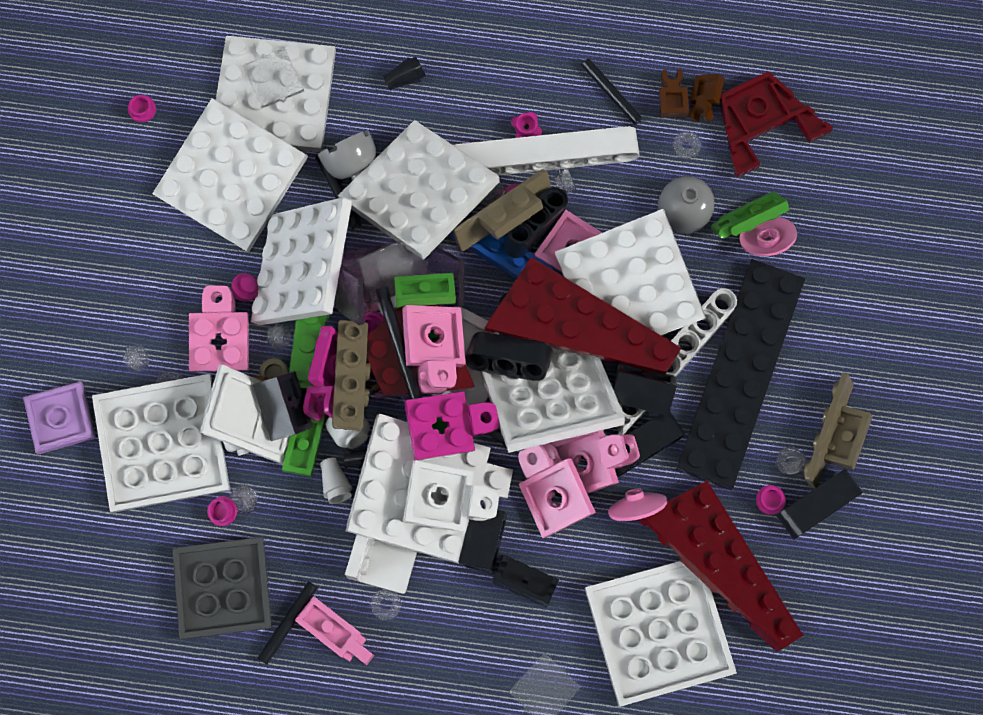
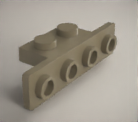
[453,169,552,251]
[332,320,370,431]
[803,373,872,489]

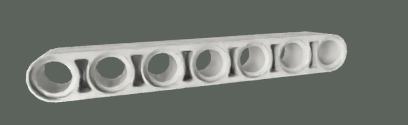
[453,126,640,176]
[604,288,737,437]

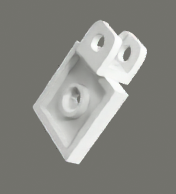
[403,460,499,532]

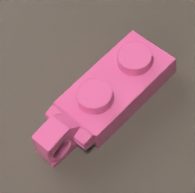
[295,596,374,665]

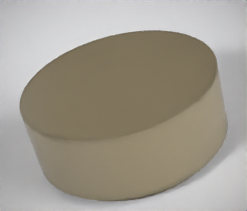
[259,358,289,380]

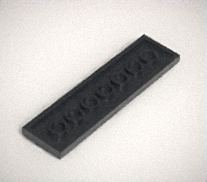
[676,259,805,490]

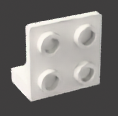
[345,535,417,594]

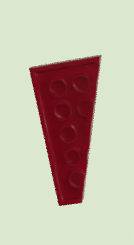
[484,257,681,375]
[637,481,804,652]

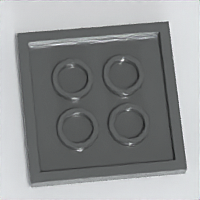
[172,537,272,640]

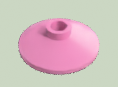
[739,217,797,256]
[608,488,667,521]

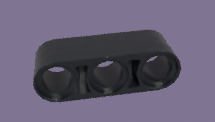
[503,187,568,258]
[465,332,553,381]
[615,412,685,478]
[776,468,863,540]

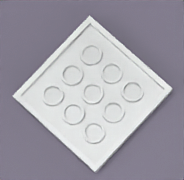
[216,36,336,152]
[152,98,308,253]
[338,120,500,260]
[251,197,352,325]
[555,209,706,358]
[480,347,625,453]
[92,374,230,513]
[345,414,491,564]
[585,561,737,707]

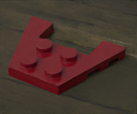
[720,71,833,178]
[367,304,475,396]

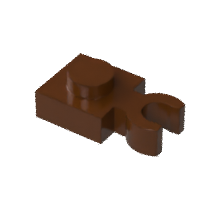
[658,69,689,118]
[690,74,725,123]

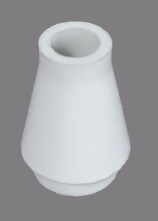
[320,458,352,504]

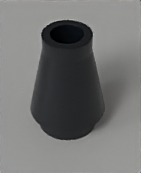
[383,56,426,91]

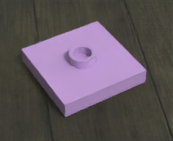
[23,381,96,455]

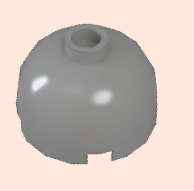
[318,130,376,181]
[658,176,714,234]

